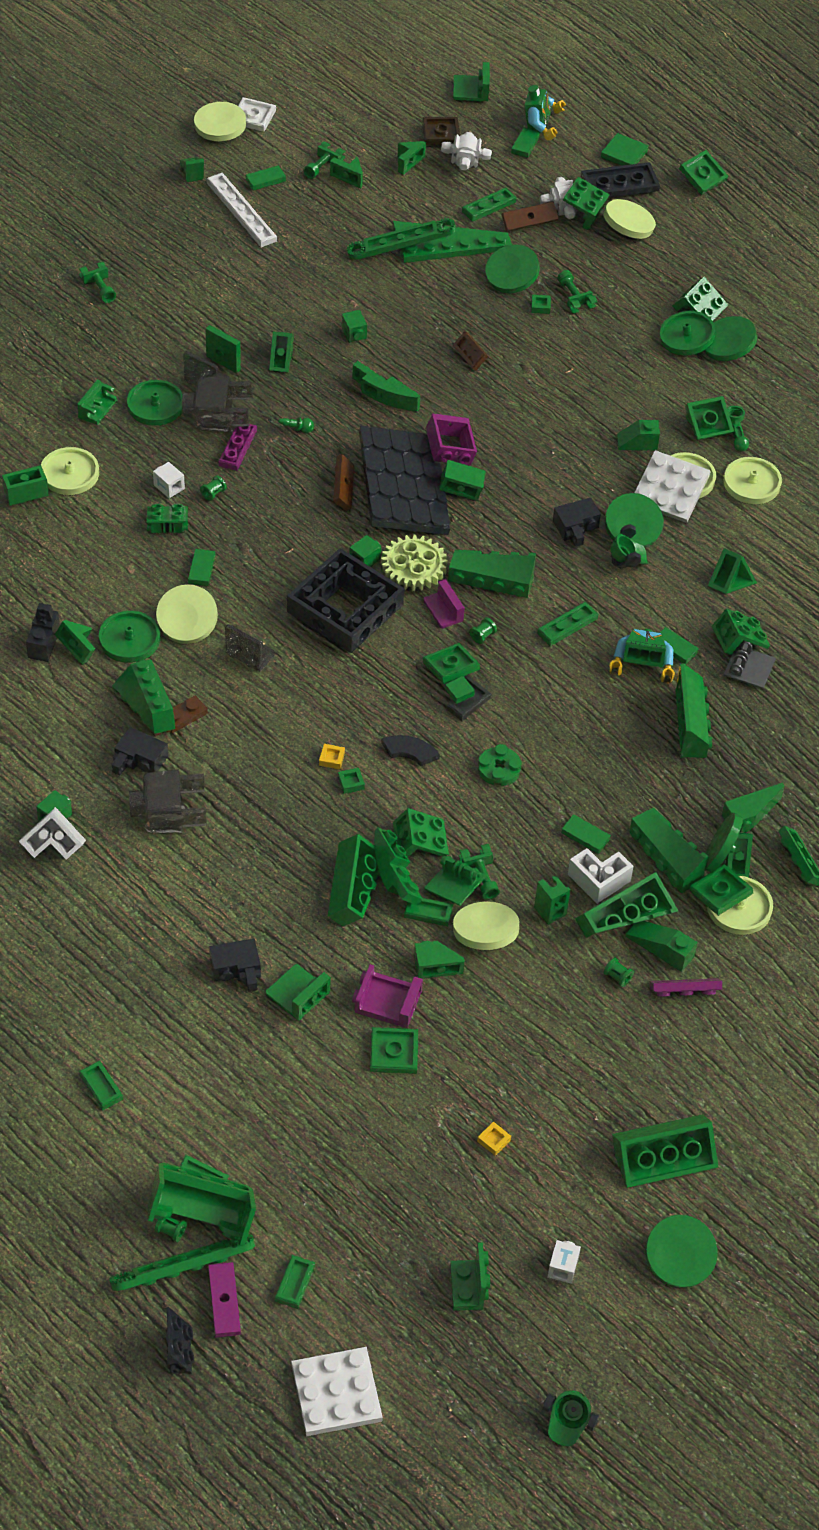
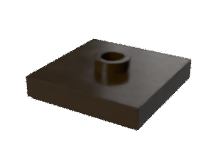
[422,117,460,145]

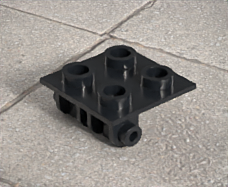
[166,1307,194,1374]

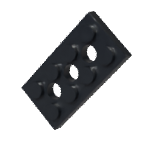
[581,162,660,198]

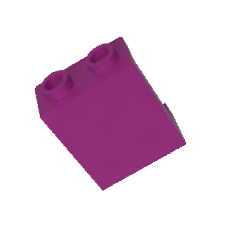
[352,964,423,1029]

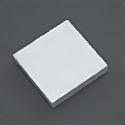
[238,97,276,132]

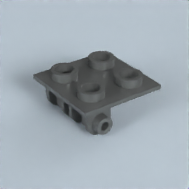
[723,641,776,689]

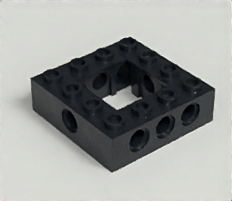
[287,548,405,653]

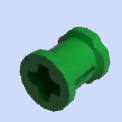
[200,475,227,501]
[469,617,497,644]
[604,957,634,987]
[155,1217,187,1242]

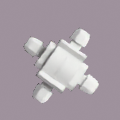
[441,132,492,170]
[540,177,577,219]

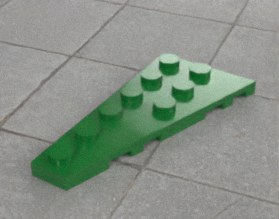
[392,221,512,263]

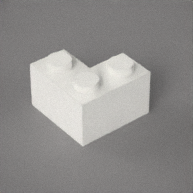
[19,807,86,859]
[568,848,634,904]

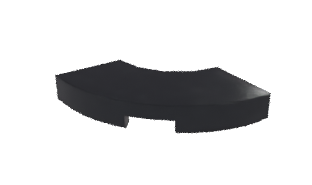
[381,735,440,766]

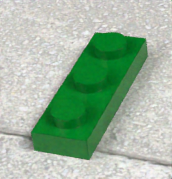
[778,826,819,886]

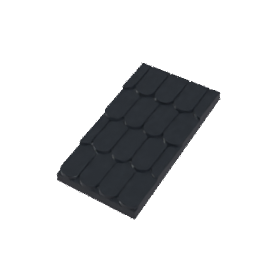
[359,425,450,535]

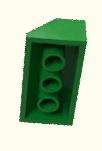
[675,664,712,758]
[612,1114,719,1188]

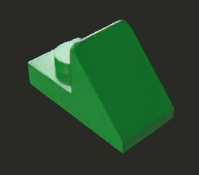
[397,141,426,175]
[179,157,204,182]
[330,157,363,189]
[55,620,96,664]
[726,833,753,878]

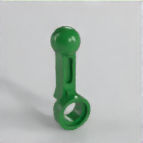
[727,406,749,452]

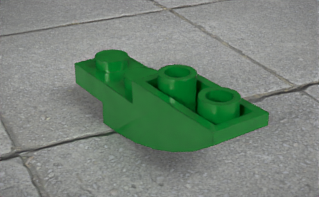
[352,361,420,411]
[374,827,423,905]

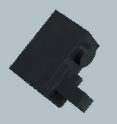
[553,497,601,547]
[26,603,60,662]
[112,727,168,776]
[209,938,261,992]

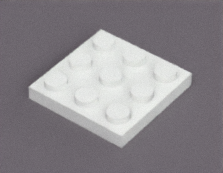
[635,450,710,523]
[292,1347,383,1436]

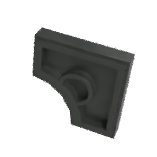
[446,675,492,721]

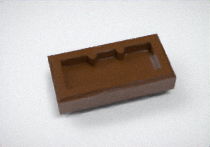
[453,331,489,370]

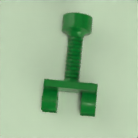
[303,141,346,179]
[79,261,116,303]
[557,270,597,314]
[459,844,500,900]

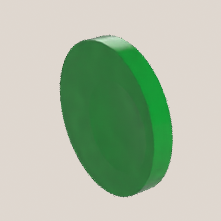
[485,245,540,293]
[660,311,715,355]
[704,316,757,361]
[127,380,184,426]
[605,493,664,548]
[99,611,160,663]
[705,812,743,873]
[645,1215,718,1288]

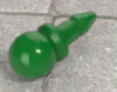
[278,417,314,433]

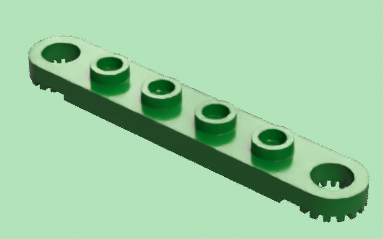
[347,218,456,260]
[109,1234,255,1291]

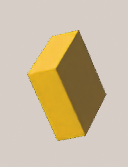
[319,744,345,769]
[477,1122,511,1156]

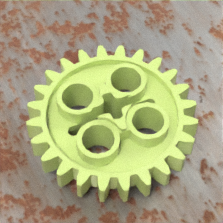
[381,535,448,591]

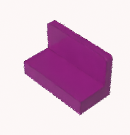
[423,579,465,629]

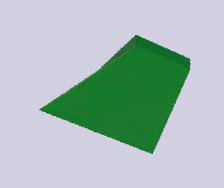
[708,548,757,594]

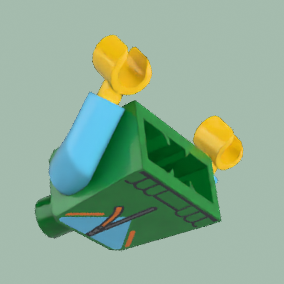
[524,85,566,140]
[610,629,675,683]

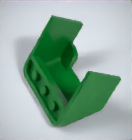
[148,1163,256,1246]

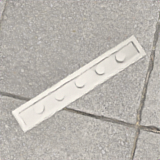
[207,173,277,247]

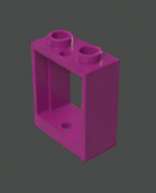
[426,413,477,466]

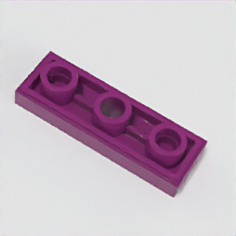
[218,421,257,471]
[650,978,723,996]
[208,1262,241,1338]

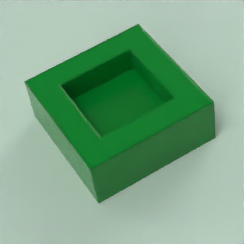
[531,294,551,314]
[445,676,475,704]
[338,768,365,794]

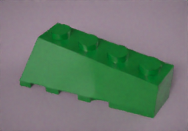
[448,550,536,598]
[112,659,175,734]
[630,808,709,893]
[328,834,380,927]
[575,872,678,938]

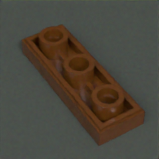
[501,202,559,232]
[333,454,354,511]

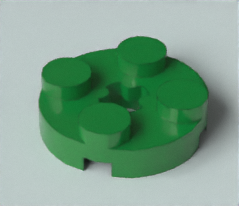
[478,744,522,786]

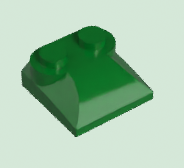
[685,396,734,440]

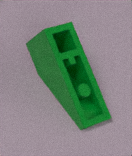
[722,783,784,833]
[625,921,698,972]

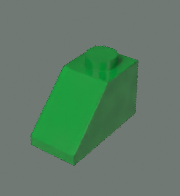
[269,331,294,372]
[617,420,660,451]
[414,941,465,979]

